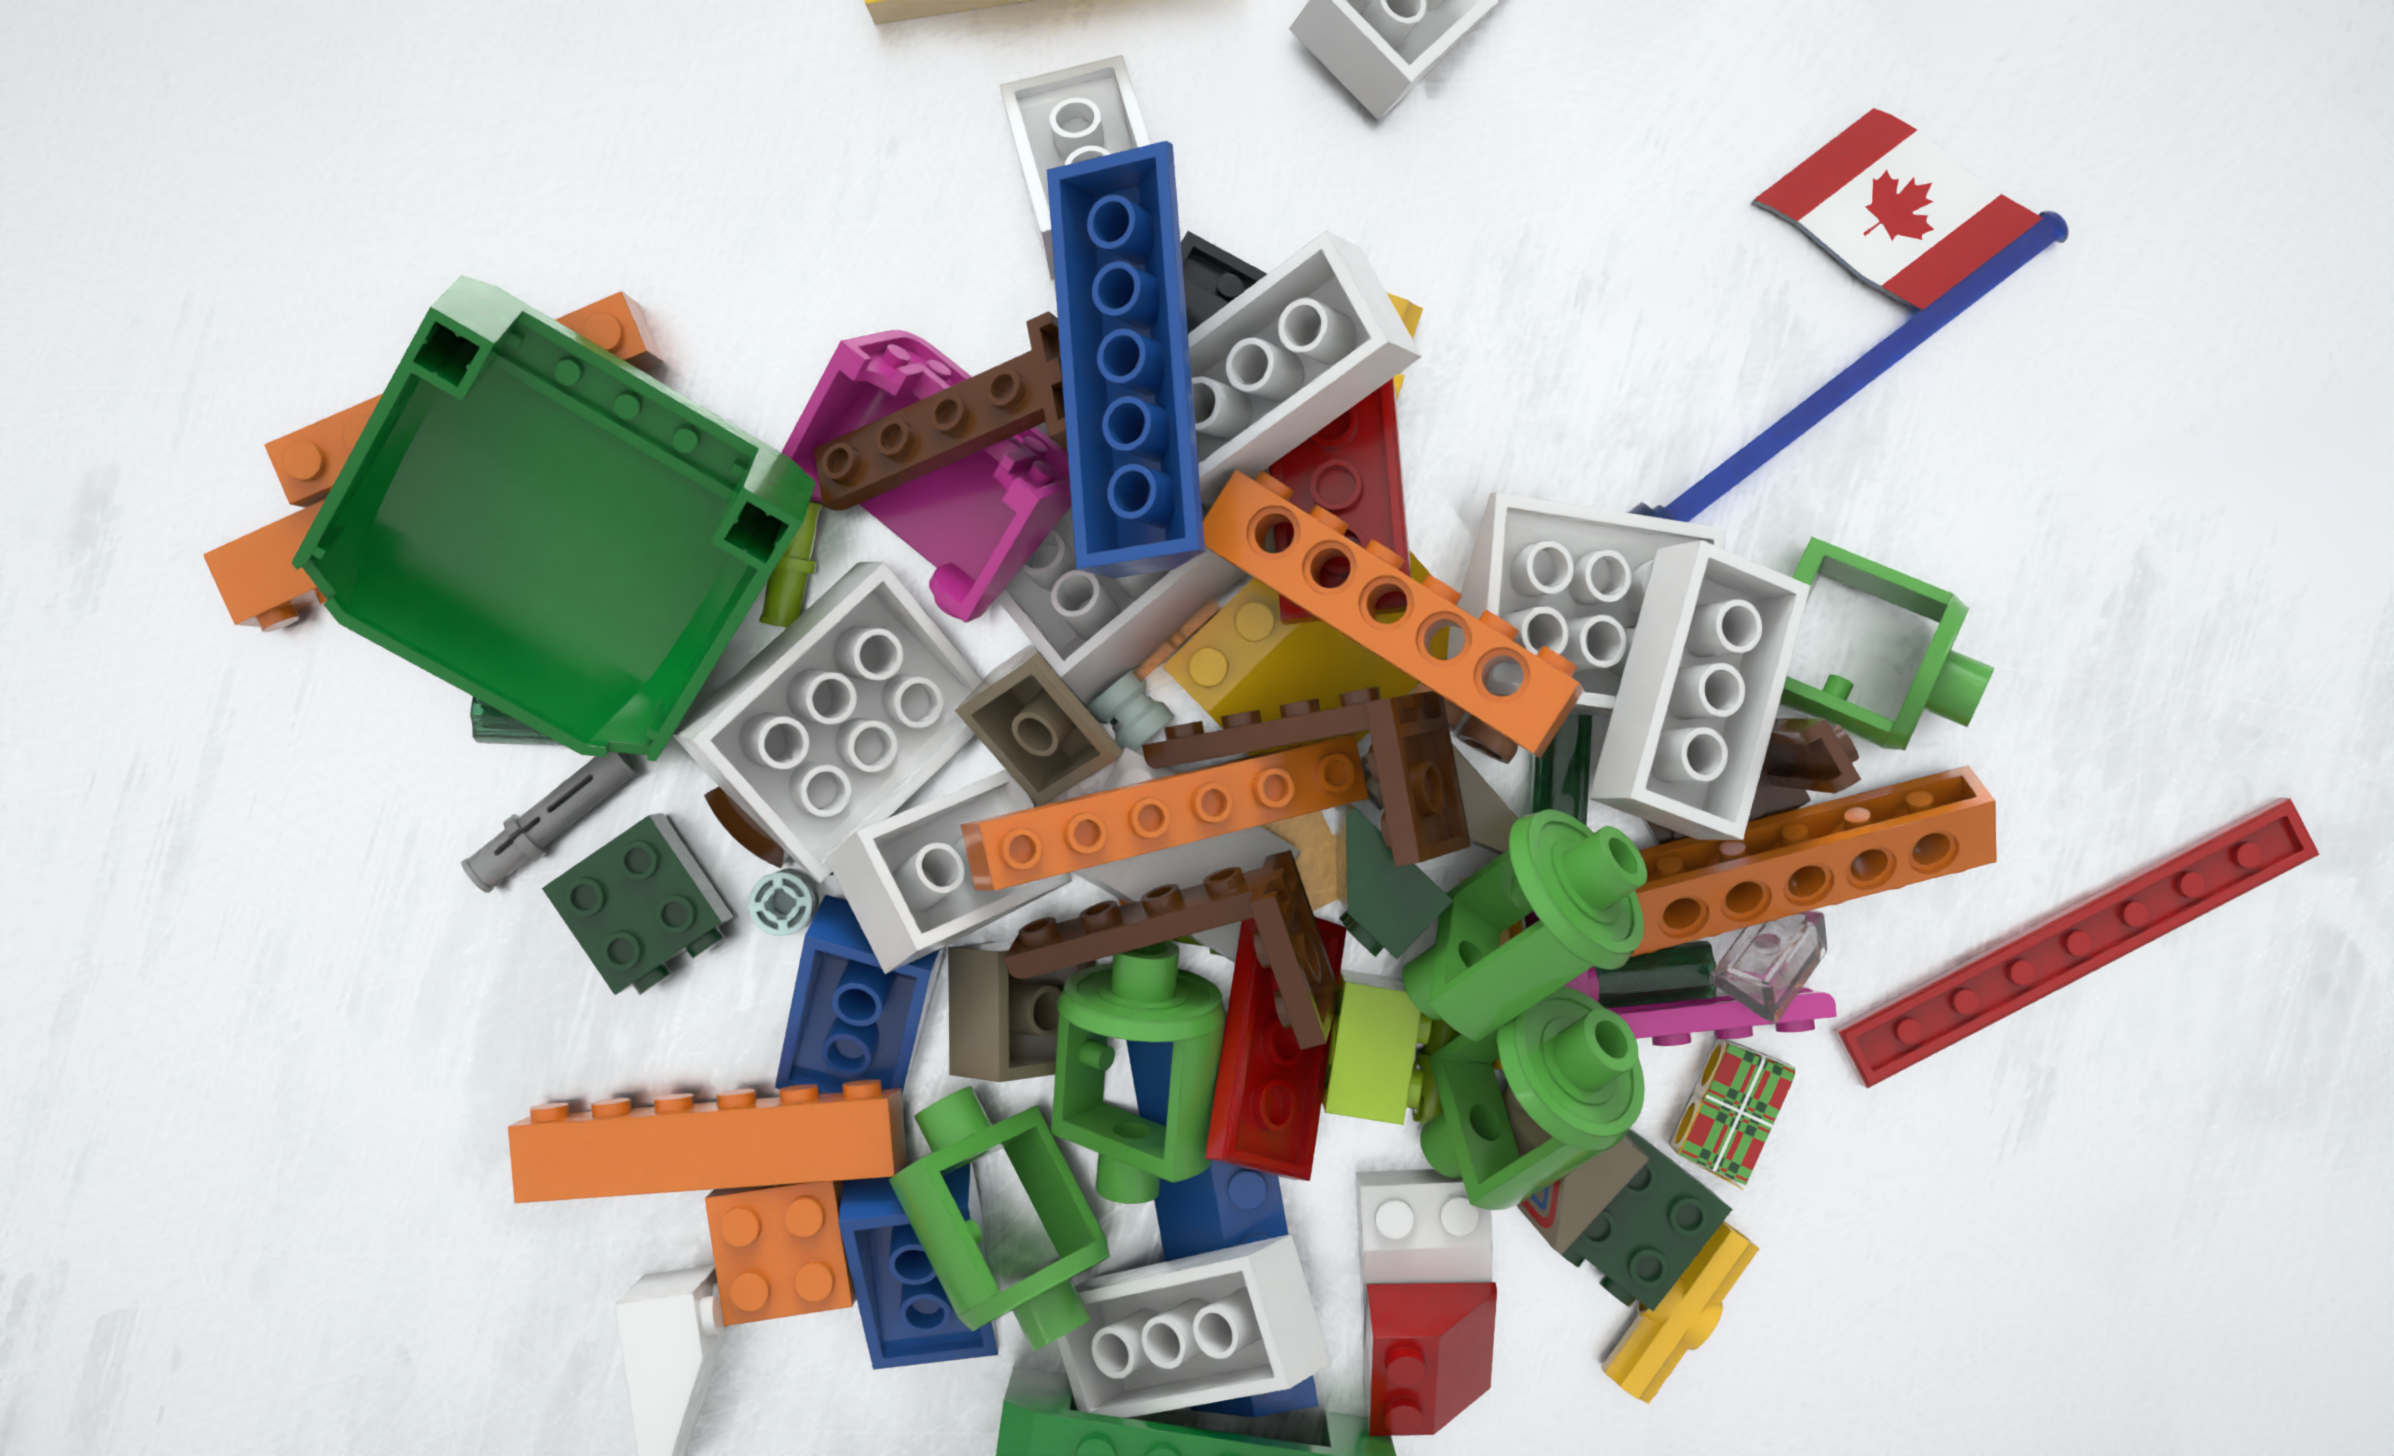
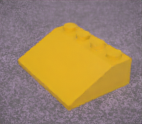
[1162,550,1457,756]

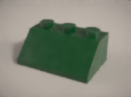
[1335,803,1453,960]

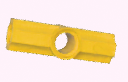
[1601,1221,1760,1404]

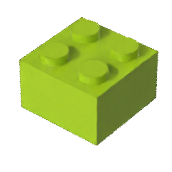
[1322,969,1432,1125]

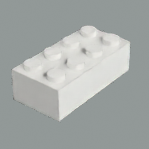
[1188,230,1422,506]
[1589,540,1810,840]
[1057,1234,1331,1418]

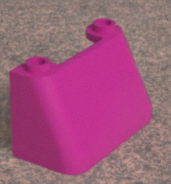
[781,330,1072,623]

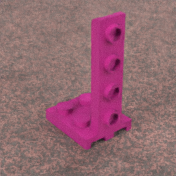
[1525,911,1837,1046]

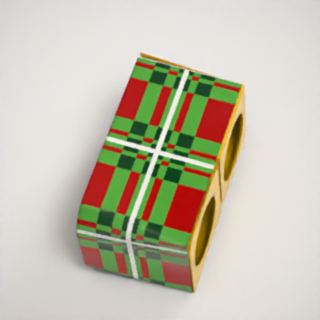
[1670,1039,1795,1190]

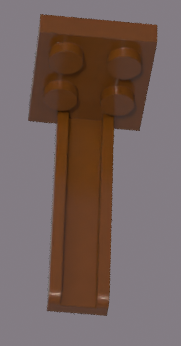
[814,311,1068,511]
[1142,687,1471,867]
[1641,718,1862,845]
[1004,850,1340,1050]

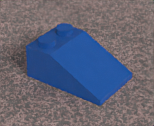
[775,894,944,1102]
[838,1163,999,1370]

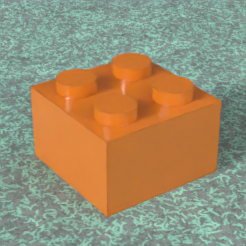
[705,1180,857,1326]

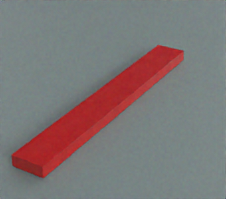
[1833,797,2320,1089]

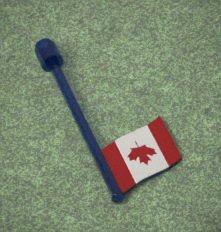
[1627,108,2069,522]

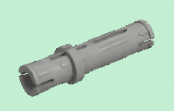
[461,752,638,893]

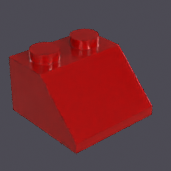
[1363,1282,1497,1436]

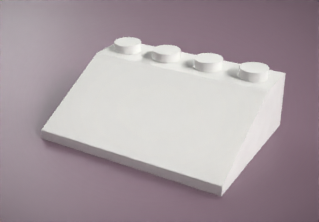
[1447,492,1726,717]
[997,503,1275,707]
[673,562,982,883]

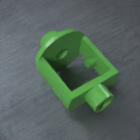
[1779,536,1995,751]
[1402,809,1647,1042]
[1051,941,1227,1204]
[1420,986,1645,1210]
[889,1086,1111,1352]

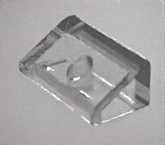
[1710,910,1827,1023]

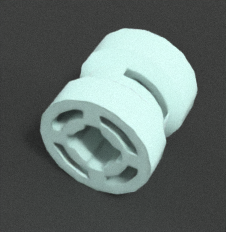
[1086,668,1175,751]
[748,868,822,936]

